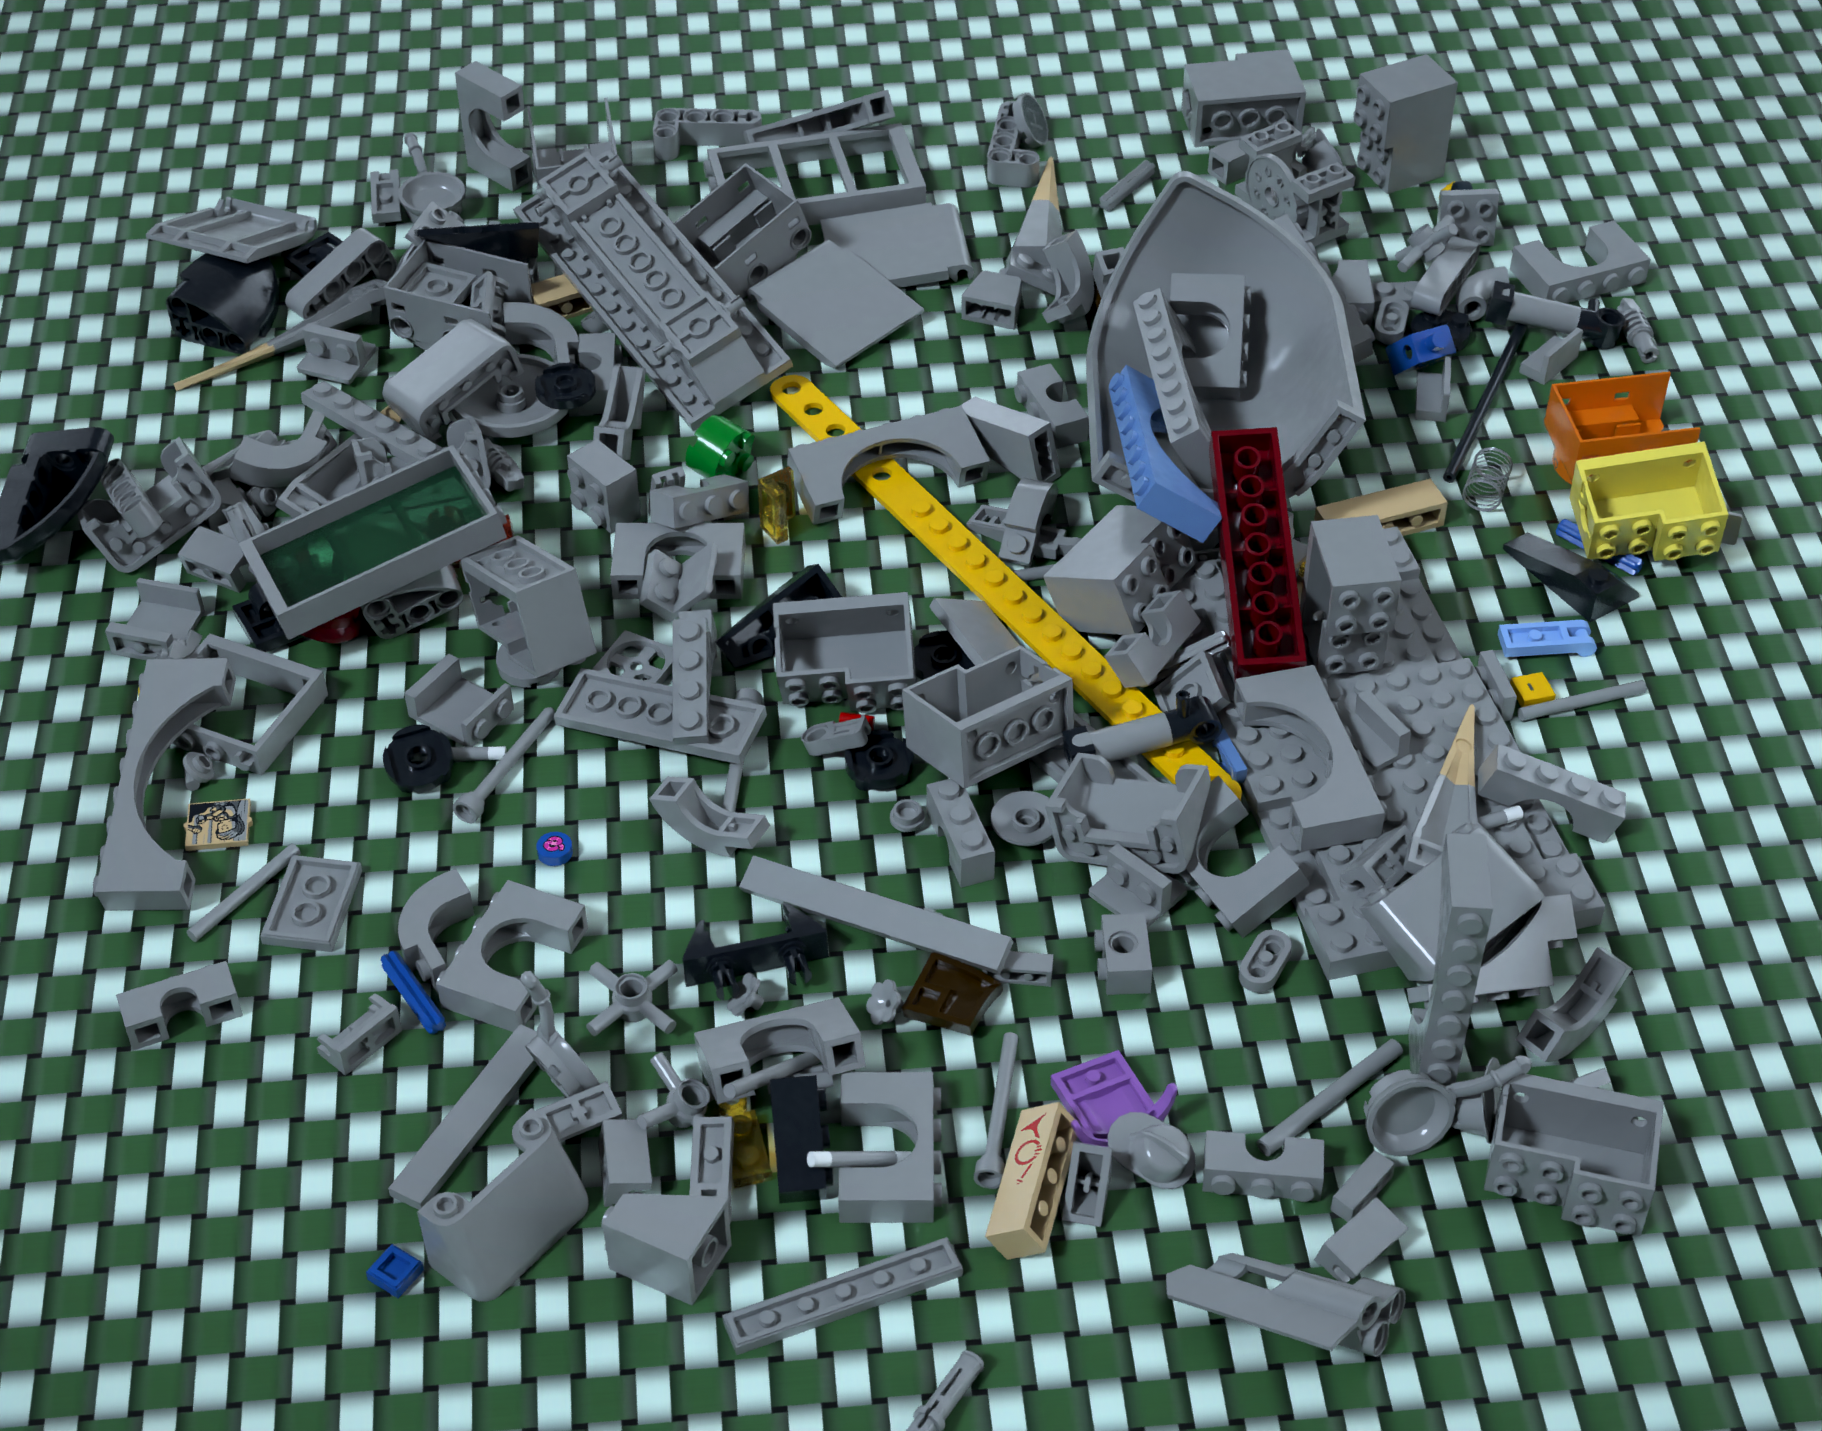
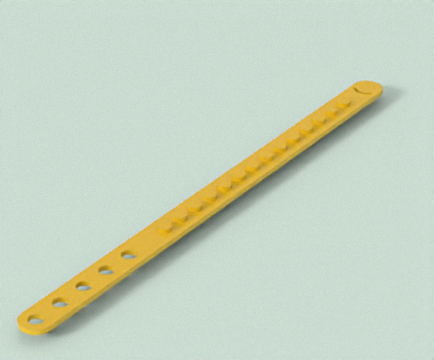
[770,375,1242,801]

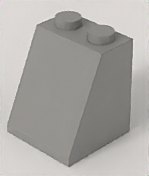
[601,1193,732,1306]

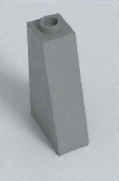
[960,397,1061,483]

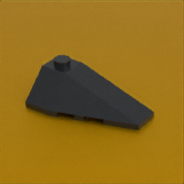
[414,222,539,264]
[1503,532,1639,623]
[715,564,842,668]

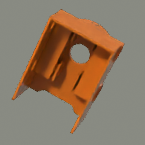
[1544,371,1701,485]

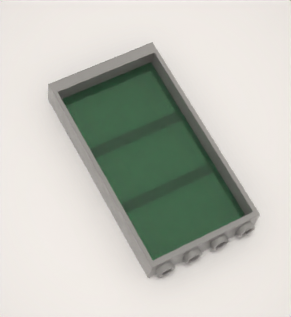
[238,445,507,640]

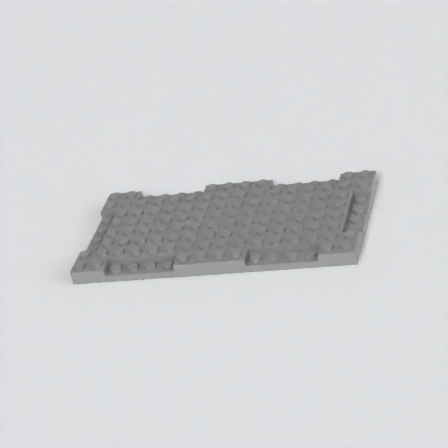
[1169,527,1605,981]

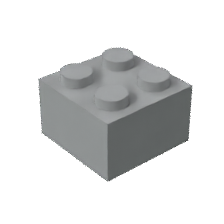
[567,439,641,534]

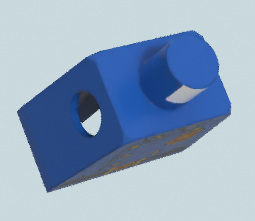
[1385,324,1456,376]

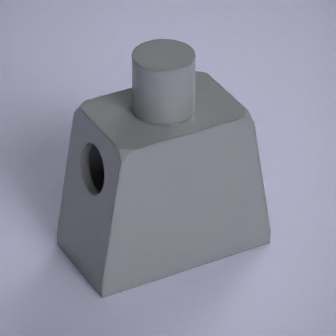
[961,268,1022,330]

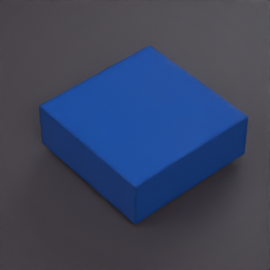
[366,1244,424,1298]

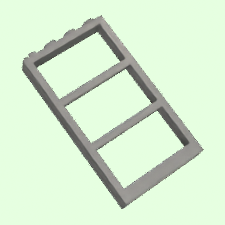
[703,123,926,226]

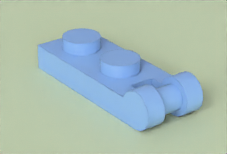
[1497,620,1597,657]

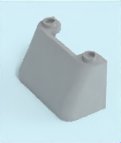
[382,319,524,444]
[351,417,491,514]
[77,436,221,573]
[1045,753,1211,874]
[1359,821,1544,981]
[417,1108,589,1302]

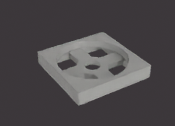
[592,630,673,684]

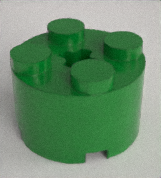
[685,415,755,478]

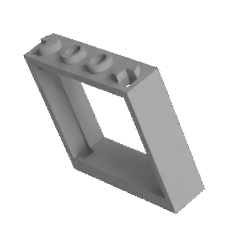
[172,634,328,775]

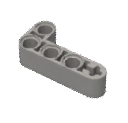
[987,101,1040,188]
[653,108,762,161]
[285,228,398,320]

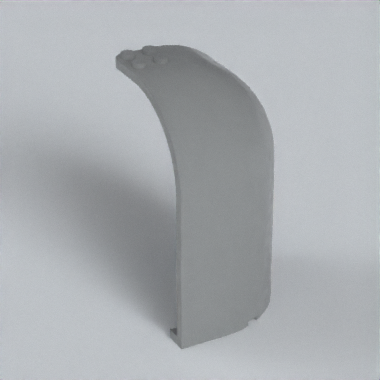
[1086,171,1366,502]

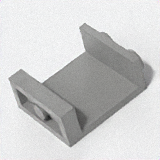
[105,578,205,661]
[404,654,514,747]

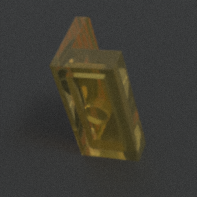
[758,466,796,545]

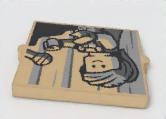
[183,799,253,851]

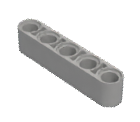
[1411,236,1481,316]
[100,458,163,538]

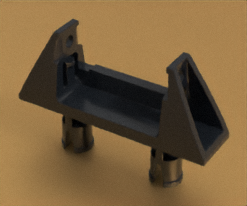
[682,903,829,1001]

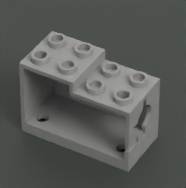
[1181,49,1306,147]
[1353,54,1458,194]
[1043,505,1198,635]
[1300,515,1402,675]
[460,535,597,678]
[773,592,916,713]
[902,645,1074,789]
[1484,1073,1664,1236]

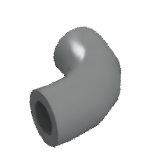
[1456,266,1509,321]

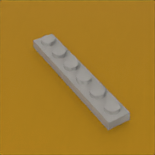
[301,381,444,465]

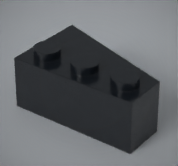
[770,1075,834,1203]

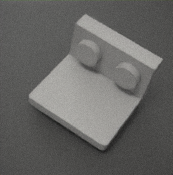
[639,542,718,622]

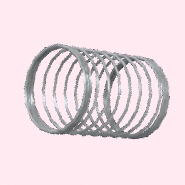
[1462,447,1513,512]

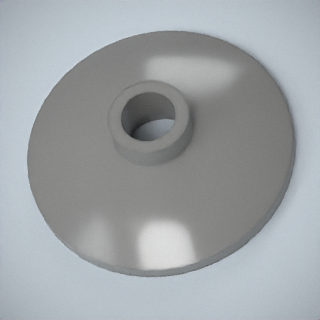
[991,791,1053,846]

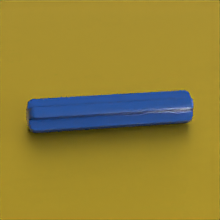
[1555,519,1643,576]
[380,951,446,1035]

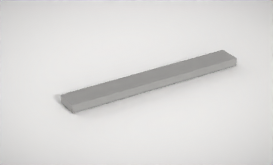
[739,855,1013,975]

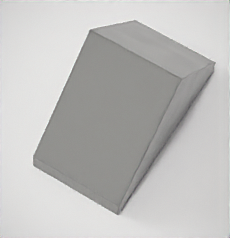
[1062,1141,1113,1227]

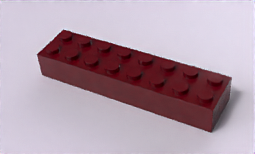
[1209,427,1307,681]

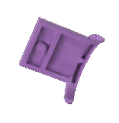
[1051,1050,1178,1147]

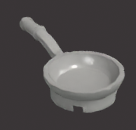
[398,133,465,223]
[520,971,600,1098]
[1364,1055,1532,1156]

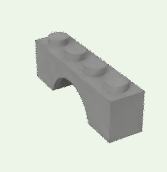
[1477,743,1626,843]

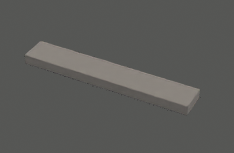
[388,1024,537,1210]
[722,1237,963,1355]

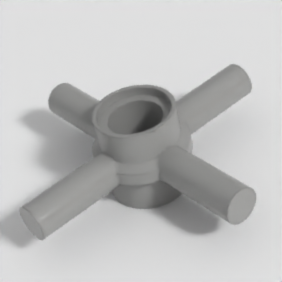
[1395,215,1458,272]
[586,960,678,1036]
[637,1052,715,1130]

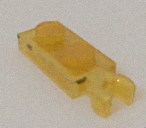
[718,1097,772,1188]

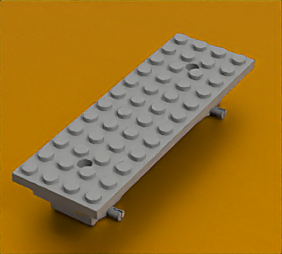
[513,149,793,431]

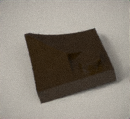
[902,952,1003,1036]

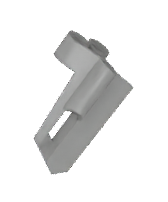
[1166,1253,1405,1357]

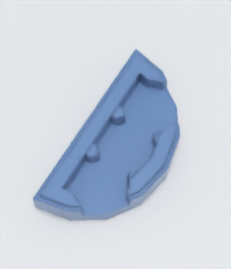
[1212,729,1248,783]

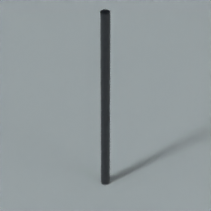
[1443,323,1528,483]

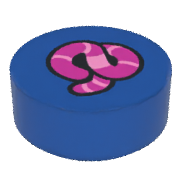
[536,832,573,866]

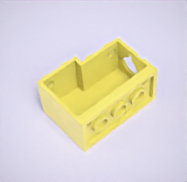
[1569,441,1729,561]

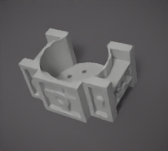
[1235,120,1355,247]

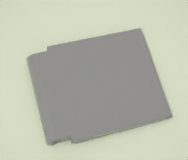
[146,197,317,263]
[820,202,974,288]
[746,240,924,369]

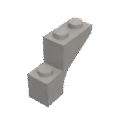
[593,365,646,460]

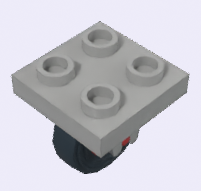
[1437,181,1499,246]

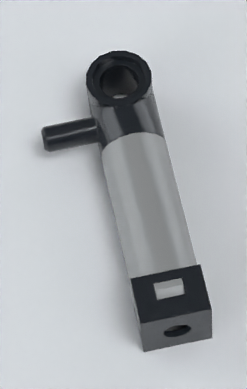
[1485,281,1625,349]
[1062,690,1222,766]

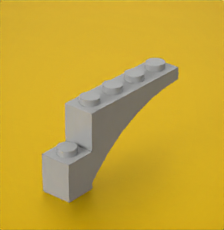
[743,90,895,144]
[672,609,717,745]
[1407,894,1578,1009]

